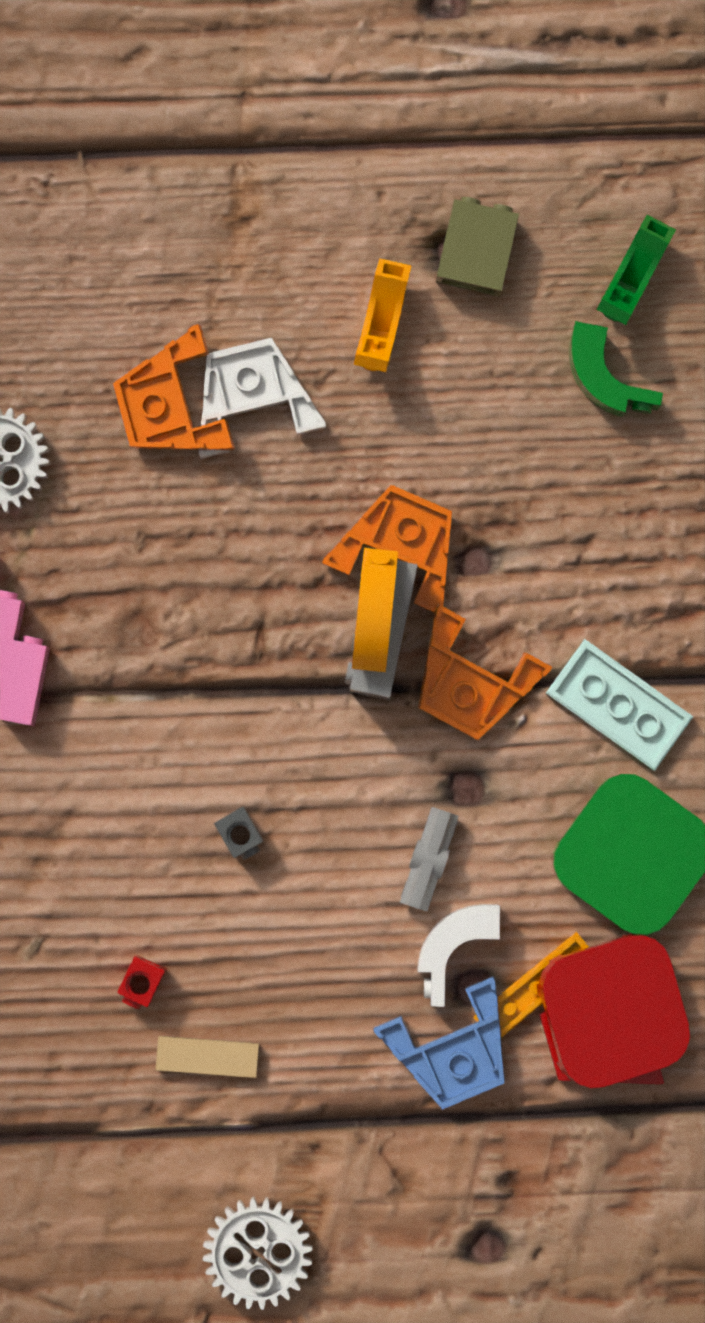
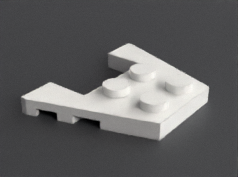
[199,338,326,459]

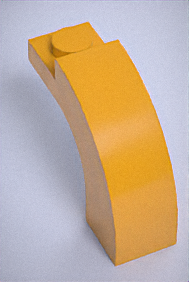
[353,258,412,372]
[352,548,398,672]

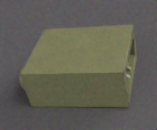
[435,197,519,297]

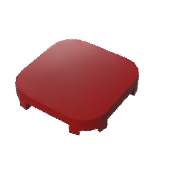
[537,934,690,1088]

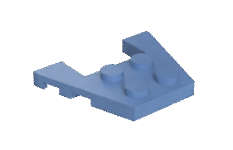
[373,976,505,1110]

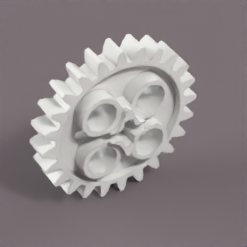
[0,408,50,513]
[203,1197,312,1310]

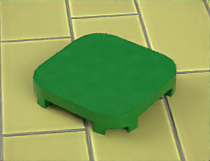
[553,774,705,935]

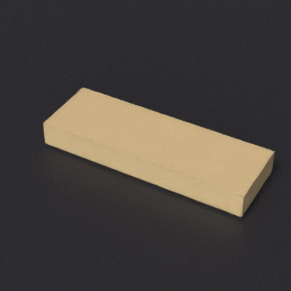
[156,1036,259,1078]

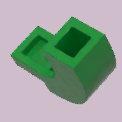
[596,215,676,325]
[569,321,663,417]

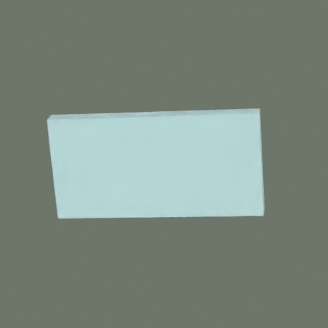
[545,639,693,771]

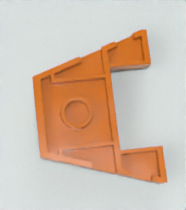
[113,324,235,450]
[322,485,452,614]
[418,605,552,740]

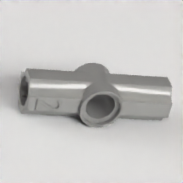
[400,807,459,911]

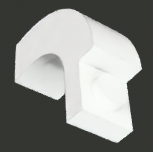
[417,904,500,1007]

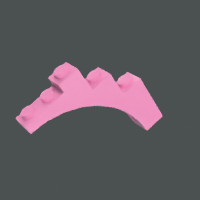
[0,590,50,727]

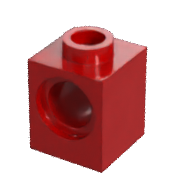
[117,955,167,1010]

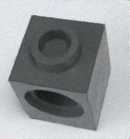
[214,806,264,860]

